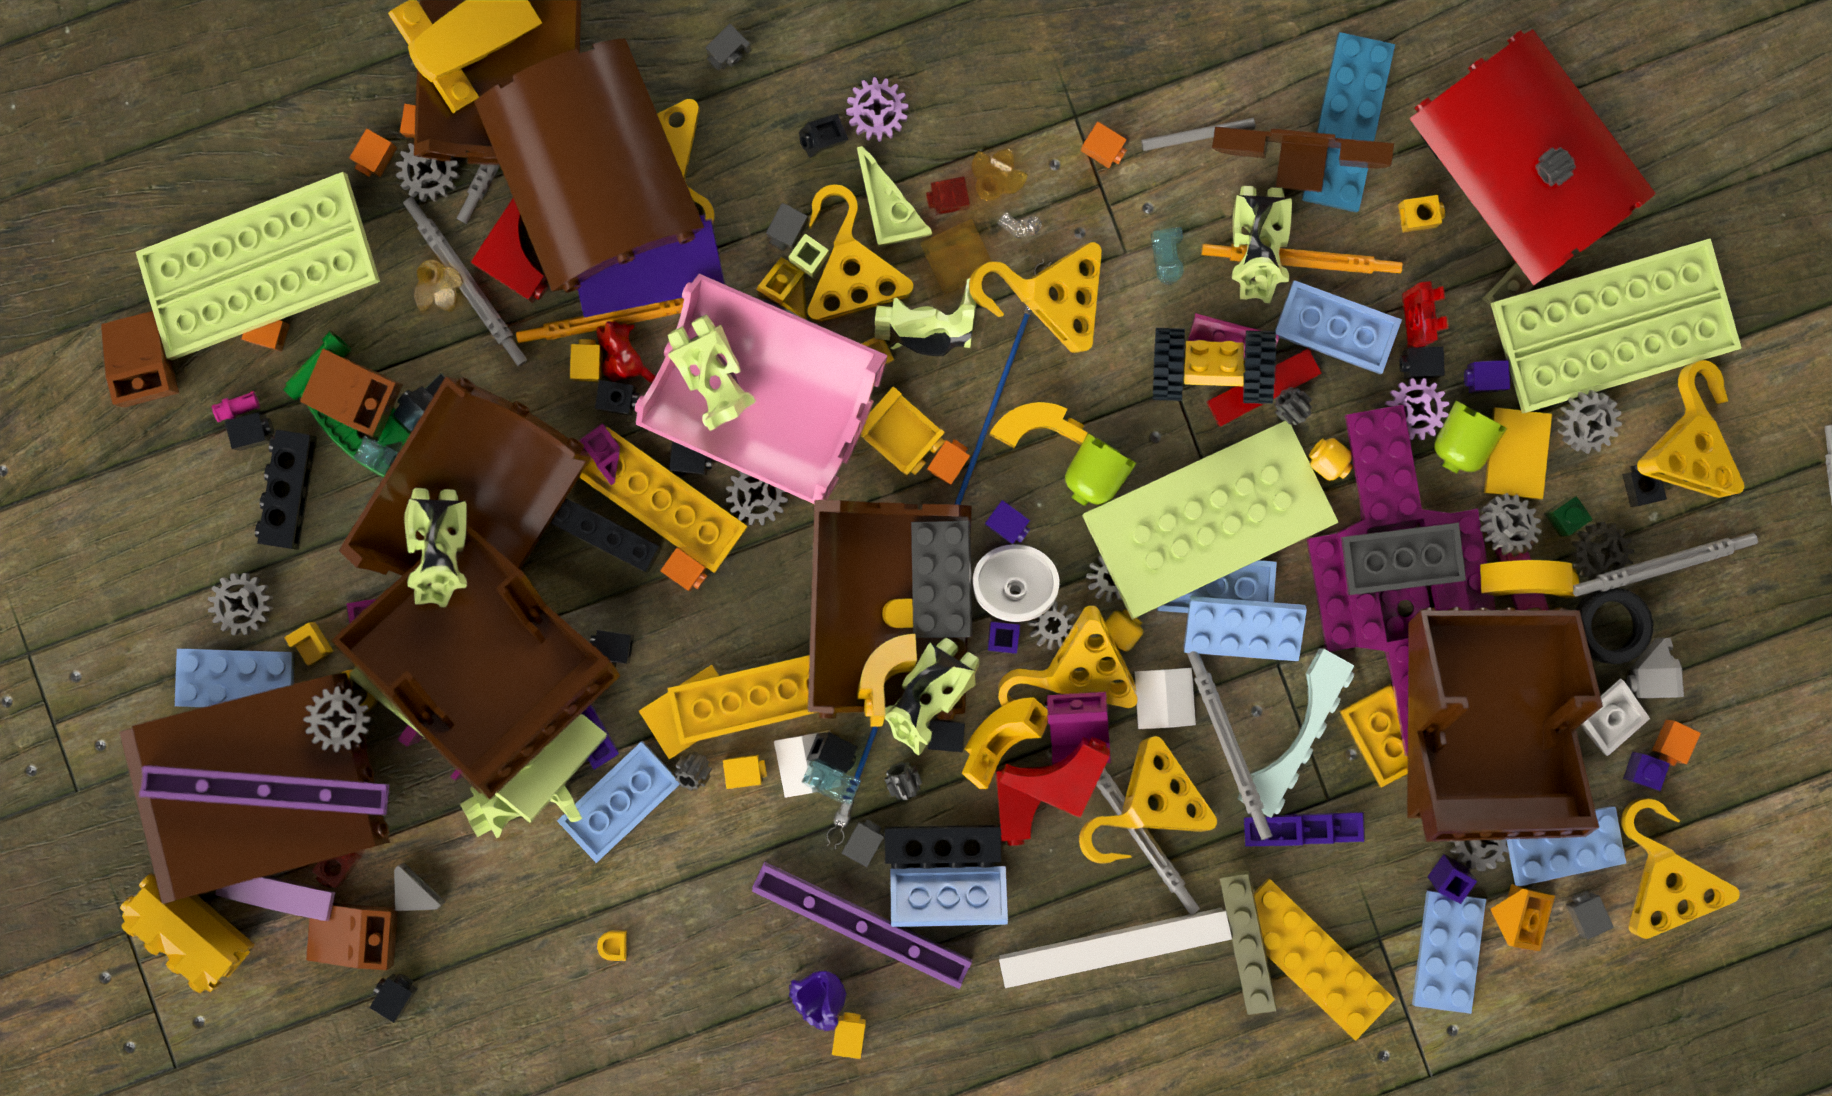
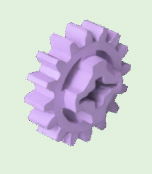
[846,77,908,142]
[1385,378,1449,440]

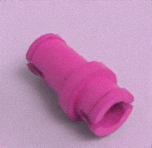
[212,391,260,423]

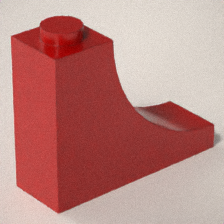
[471,198,548,303]
[1000,737,1110,818]
[995,766,1047,846]

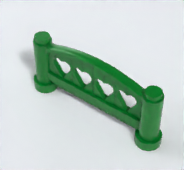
[283,331,412,478]

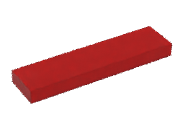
[1206,348,1322,427]

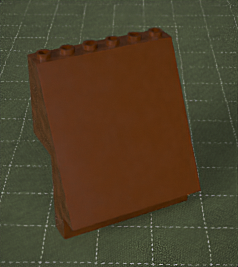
[331,524,620,800]
[1407,607,1603,842]
[119,672,390,904]

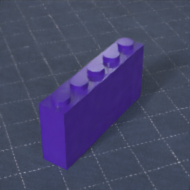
[578,215,726,317]

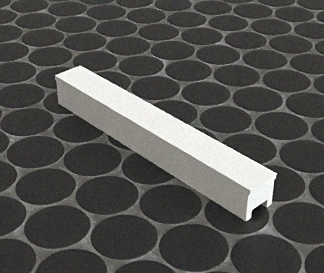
[999,908,1232,988]

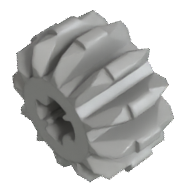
[1086,555,1122,602]
[1028,601,1075,650]

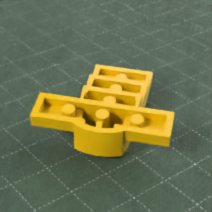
[388,0,542,114]

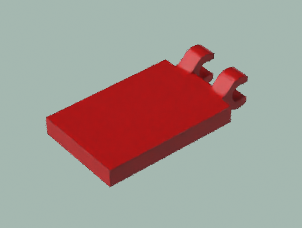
[1402,281,1448,348]

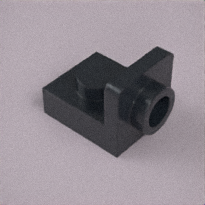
[799,114,849,158]

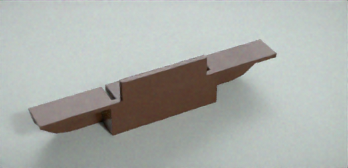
[1212,127,1394,192]

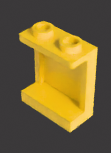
[860,386,945,477]

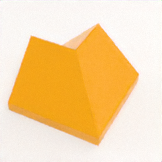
[1490,884,1555,951]

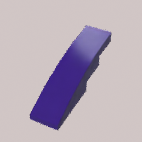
[1244,812,1366,847]

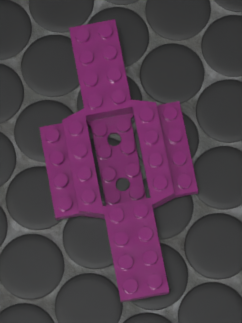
[1306,404,1496,756]

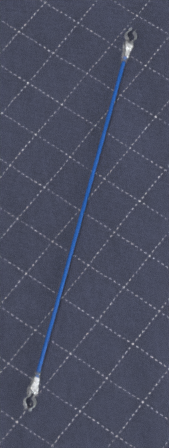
[827,259,1051,849]

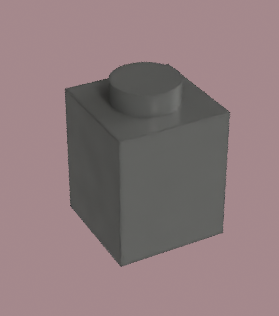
[766,203,809,251]
[842,819,884,867]
[1566,891,1614,940]

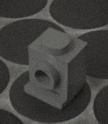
[705,23,752,71]

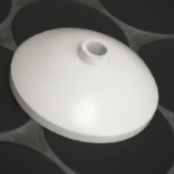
[973,544,1059,622]

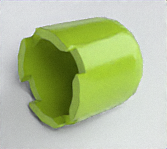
[1434,401,1507,474]
[1065,433,1137,506]

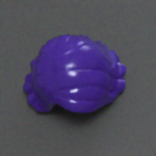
[789,971,847,1031]

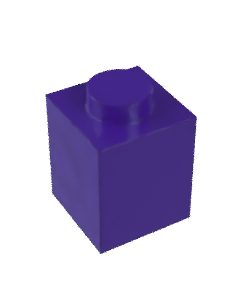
[1464,360,1510,393]
[984,500,1030,544]
[987,622,1020,654]
[1623,752,1670,791]
[1428,854,1477,904]

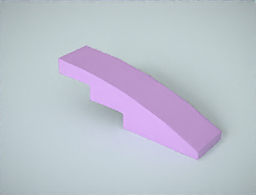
[215,876,335,921]

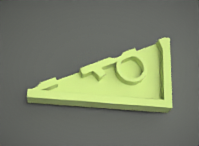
[857,146,932,247]

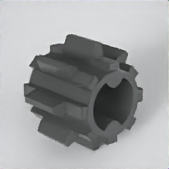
[1535,147,1576,186]
[1274,387,1312,425]
[675,752,712,790]
[884,761,922,800]

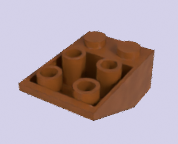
[101,311,179,408]
[300,349,403,437]
[306,903,398,970]

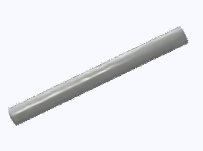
[1141,118,1256,151]

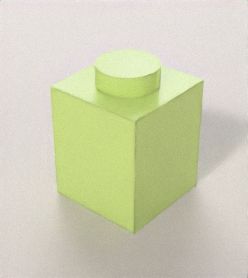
[789,234,830,278]

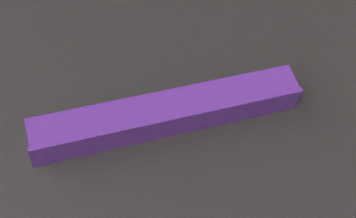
[139,766,389,815]
[752,862,972,989]

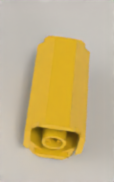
[120,873,255,994]

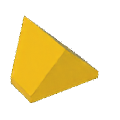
[756,257,807,320]

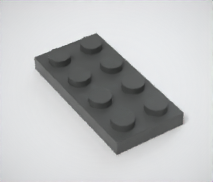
[911,521,972,638]
[1341,523,1466,595]

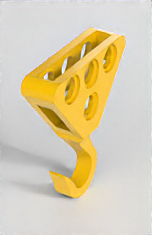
[657,99,715,224]
[807,184,913,323]
[969,242,1102,353]
[1637,360,1744,498]
[998,606,1138,708]
[1079,736,1217,864]
[1621,798,1740,939]

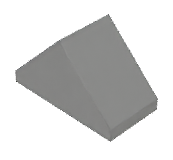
[394,863,446,911]

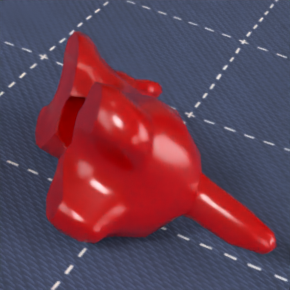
[596,320,656,384]

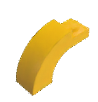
[989,402,1088,448]
[857,634,917,727]

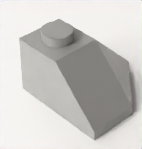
[1626,638,1684,698]

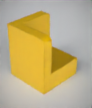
[284,622,334,665]

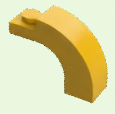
[1480,560,1579,598]
[962,697,1048,789]

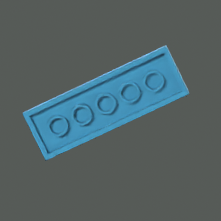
[1302,32,1395,213]

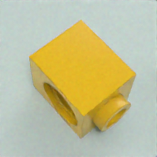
[1398,195,1445,233]
[570,339,603,382]
[723,754,767,789]
[832,1012,866,1059]

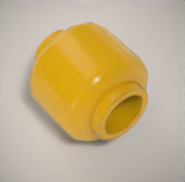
[1309,438,1353,481]
[1105,609,1143,652]

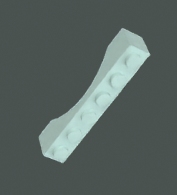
[1237,648,1354,818]

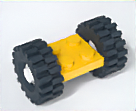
[1153,328,1276,404]

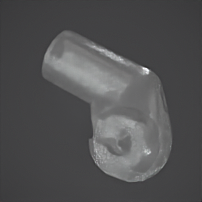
[997,212,1042,238]

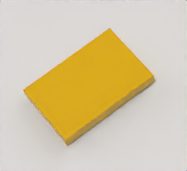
[1484,407,1552,500]
[639,665,719,759]
[1339,684,1408,788]

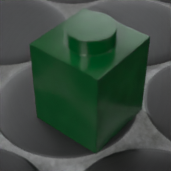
[1544,496,1593,537]

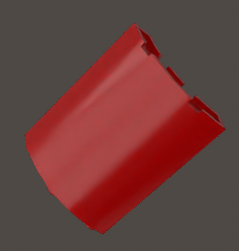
[1409,29,1656,285]

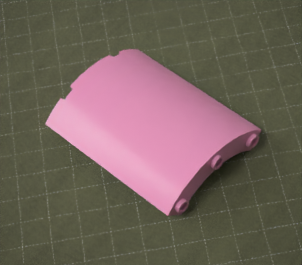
[635,274,888,504]

